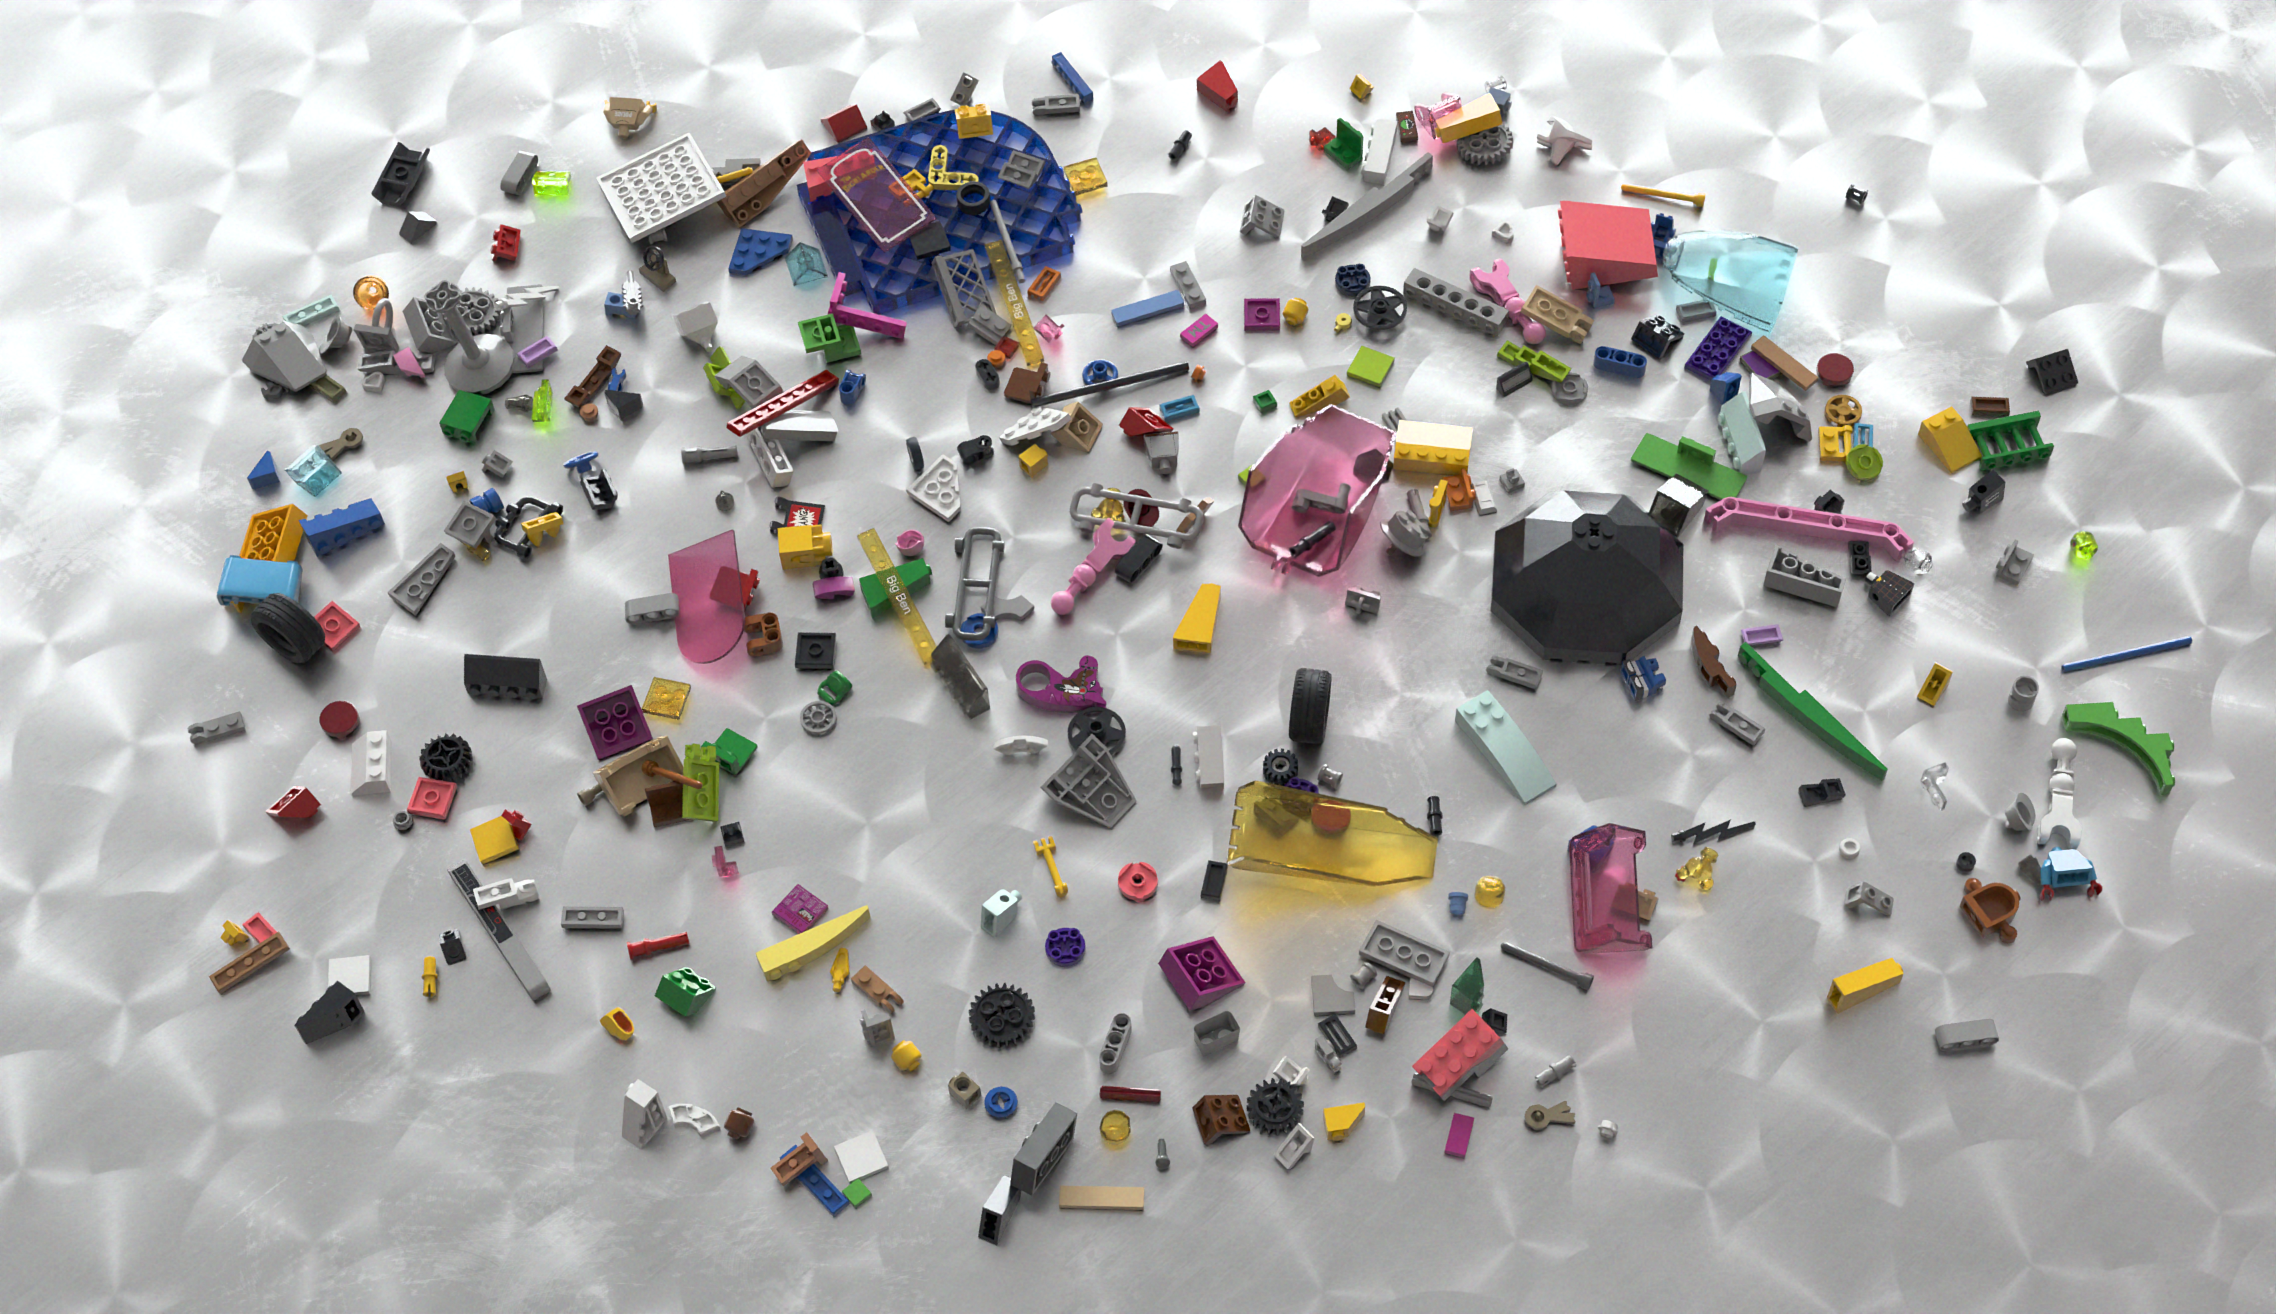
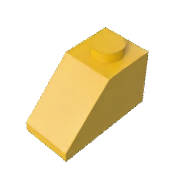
[1323,1102,1365,1141]

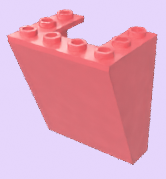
[1558,200,1658,290]

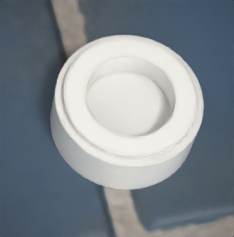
[1839,838,1860,859]

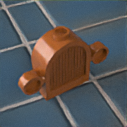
[1960,878,2021,944]

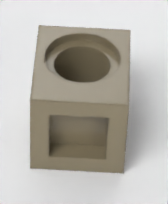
[948,1072,981,1110]

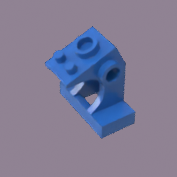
[1651,213,1676,262]

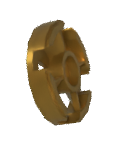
[1825,395,1862,427]

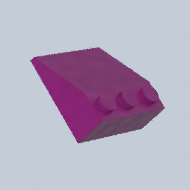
[577,685,653,760]
[1158,936,1246,1010]

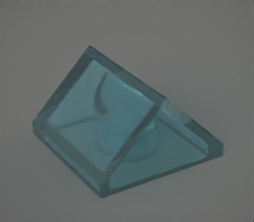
[785,242,828,286]

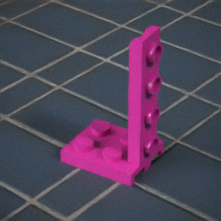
[828,272,907,339]

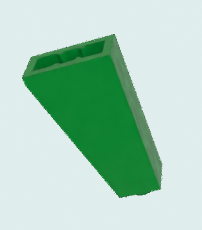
[859,558,932,618]

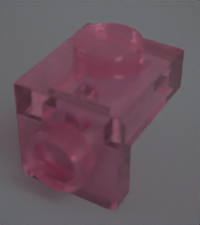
[1033,314,1065,343]
[712,846,739,877]

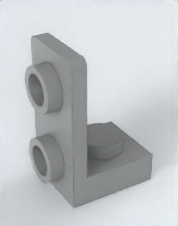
[1844,881,1894,916]

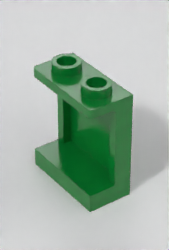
[439,390,495,443]

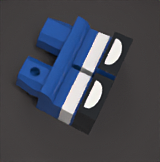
[1621,656,1666,701]

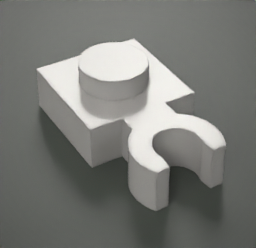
[1315,1035,1342,1073]

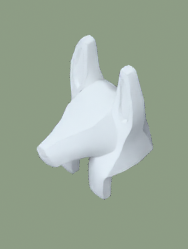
[1536,116,1593,165]

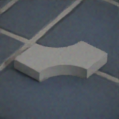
[981,595,1035,621]

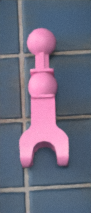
[1469,258,1546,344]
[1051,518,1136,615]

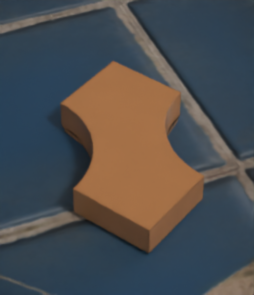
[1176,497,1214,533]

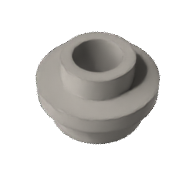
[392,811,413,830]

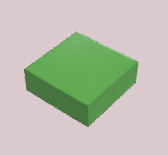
[842,1178,872,1209]

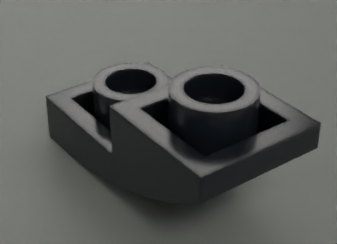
[1848,541,1872,574]

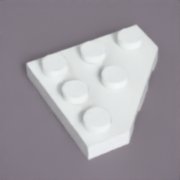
[999,406,1071,446]
[906,454,961,522]

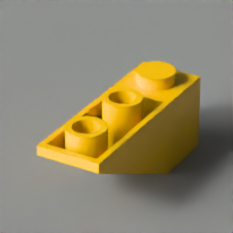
[1289,375,1350,417]

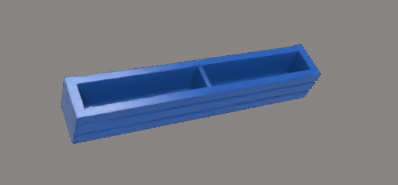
[1051,52,1094,103]

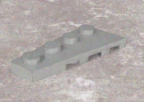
[388,543,455,616]

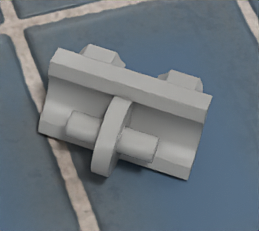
[950,72,979,106]
[1345,585,1381,614]

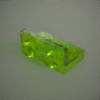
[532,171,571,195]
[532,379,553,422]

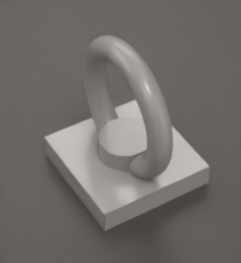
[354,298,399,352]

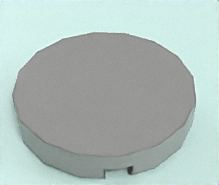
[1551,372,1588,405]

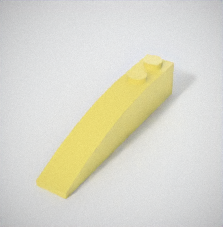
[755,905,870,981]

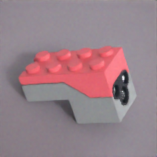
[1412,1009,1508,1101]

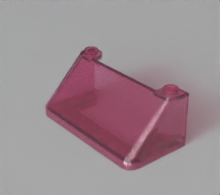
[1569,823,1653,954]

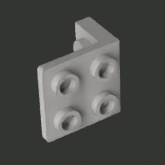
[1239,195,1284,238]

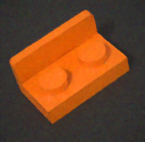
[1442,468,1476,512]

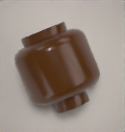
[724,1107,754,1140]

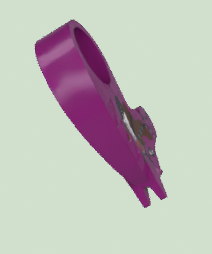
[1016,655,1106,712]

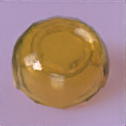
[1474,875,1505,907]
[1099,1110,1131,1145]

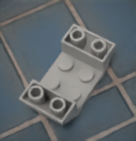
[714,356,784,409]

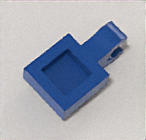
[608,368,626,392]

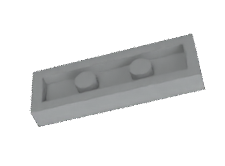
[1170,261,1206,309]
[561,906,624,928]

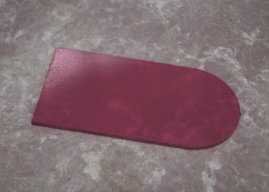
[668,529,745,664]

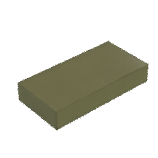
[309,375,347,403]

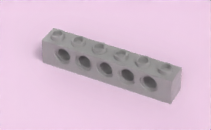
[1403,268,1509,336]

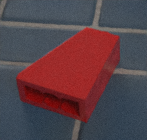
[1196,60,1238,111]

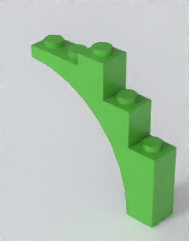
[2062,702,2175,795]

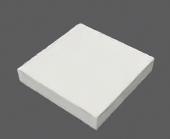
[328,955,371,996]
[834,1130,889,1184]

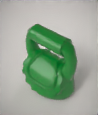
[817,671,852,705]

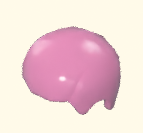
[895,529,924,556]

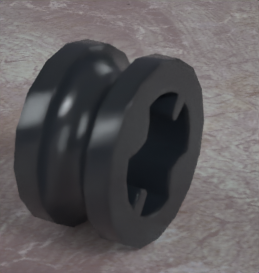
[1956,852,1976,873]

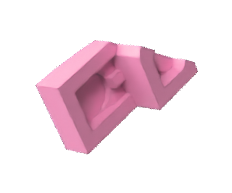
[393,347,426,378]

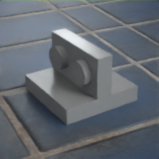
[444,501,496,549]

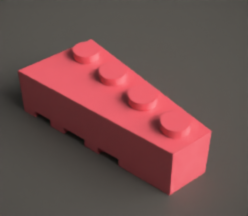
[803,150,877,202]

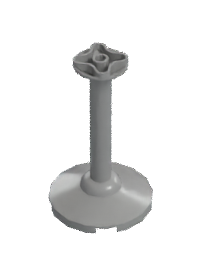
[424,280,515,394]

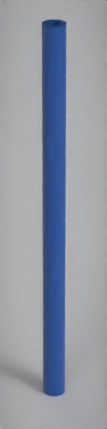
[2061,636,2192,672]

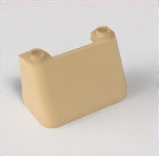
[593,736,683,816]

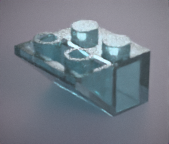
[285,445,342,497]

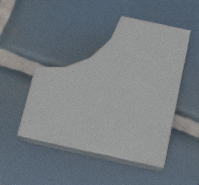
[1311,975,1355,1016]

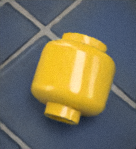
[1283,297,1309,326]
[891,1040,922,1072]

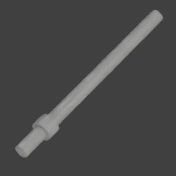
[990,200,1025,283]

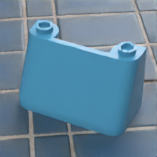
[216,555,303,606]

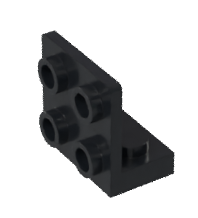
[1631,315,1685,358]
[2026,349,2078,394]

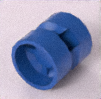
[469,488,504,513]

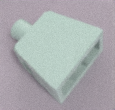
[980,889,1022,938]

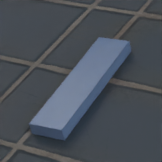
[1111,290,1184,327]

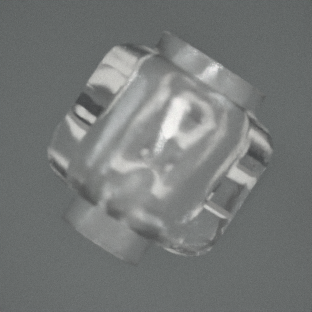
[1903,547,1933,575]

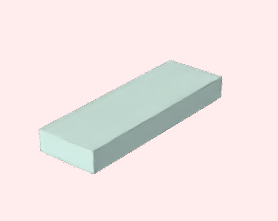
[282,294,340,326]

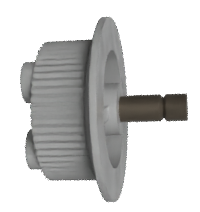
[1380,510,1430,556]

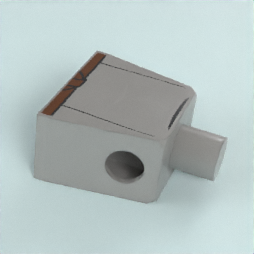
[1144,431,1179,474]

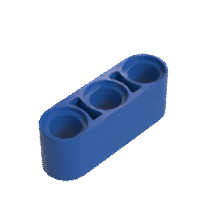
[1593,346,1647,378]

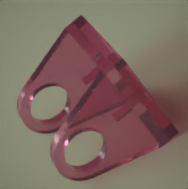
[1414,92,1462,140]

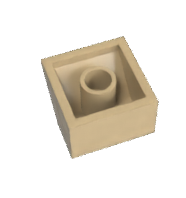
[1050,401,1103,453]

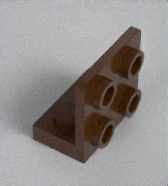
[645,781,693,828]
[1192,1095,1250,1144]

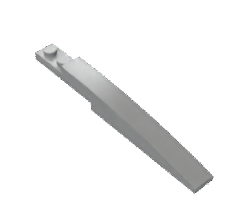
[1301,152,1433,258]

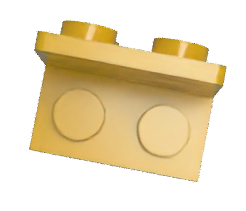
[955,103,993,139]

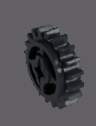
[1246,1078,1304,1135]

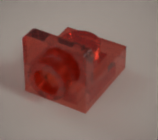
[1309,127,1336,152]

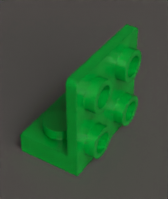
[1324,117,1364,170]
[701,728,758,775]

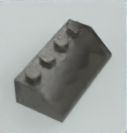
[930,634,990,720]

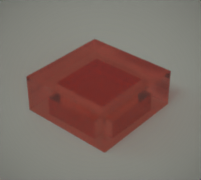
[994,335,1019,359]

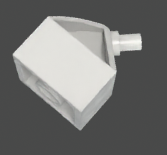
[672,302,718,352]

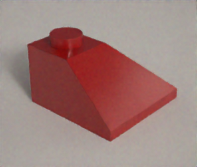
[1119,407,1174,437]
[266,786,321,818]

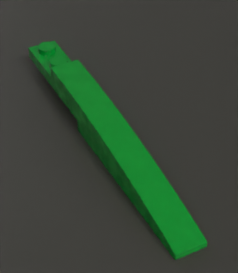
[1738,642,1888,781]

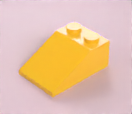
[1918,406,1982,473]

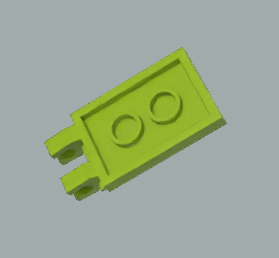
[682,743,719,822]

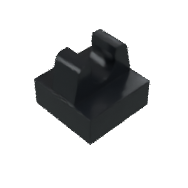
[870,110,895,134]
[720,822,744,847]

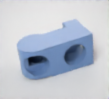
[604,292,637,318]

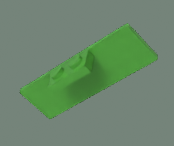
[1631,433,1747,500]

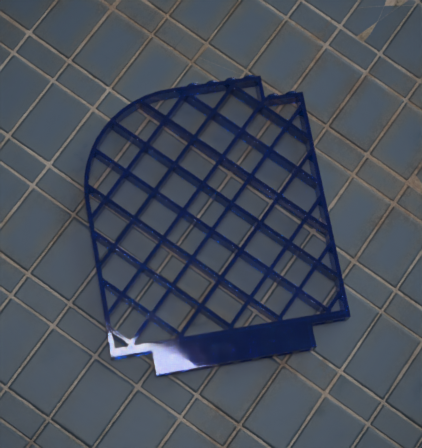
[797,110,1083,315]

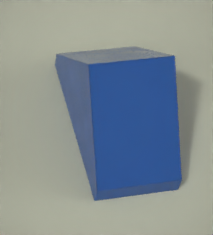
[247,451,280,490]

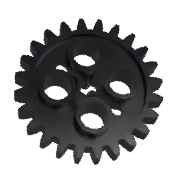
[969,983,1035,1047]

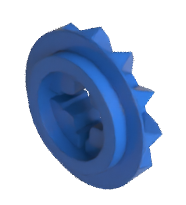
[984,1086,1018,1118]

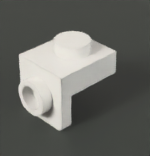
[1426,205,1454,232]
[1273,1056,1310,1089]

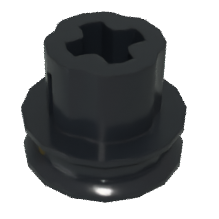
[819,557,844,579]

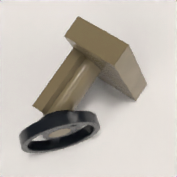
[639,246,676,292]

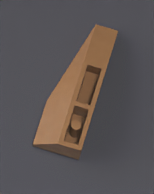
[717,139,811,228]

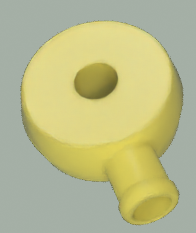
[1334,313,1352,333]

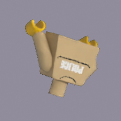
[603,97,657,138]

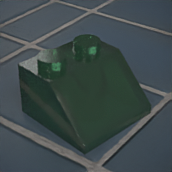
[1450,957,1484,1015]

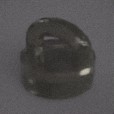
[715,490,734,511]

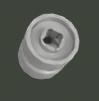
[2008,676,2039,712]

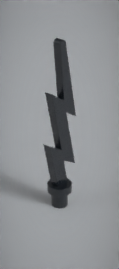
[1671,819,1756,844]

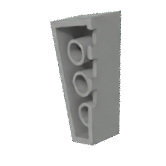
[1763,544,1846,607]

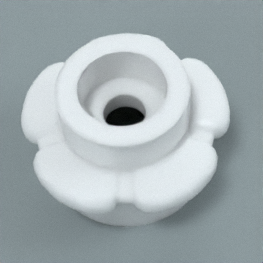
[1598,1120,1618,1138]

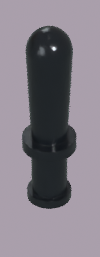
[1171,745,1182,785]

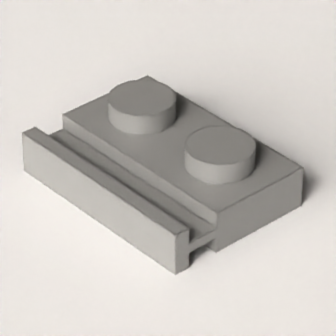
[967,305,1012,346]

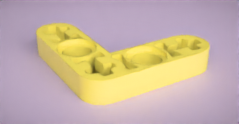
[928,145,979,190]

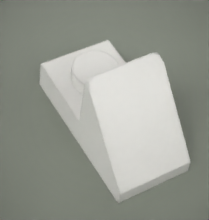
[1274,1123,1314,1169]

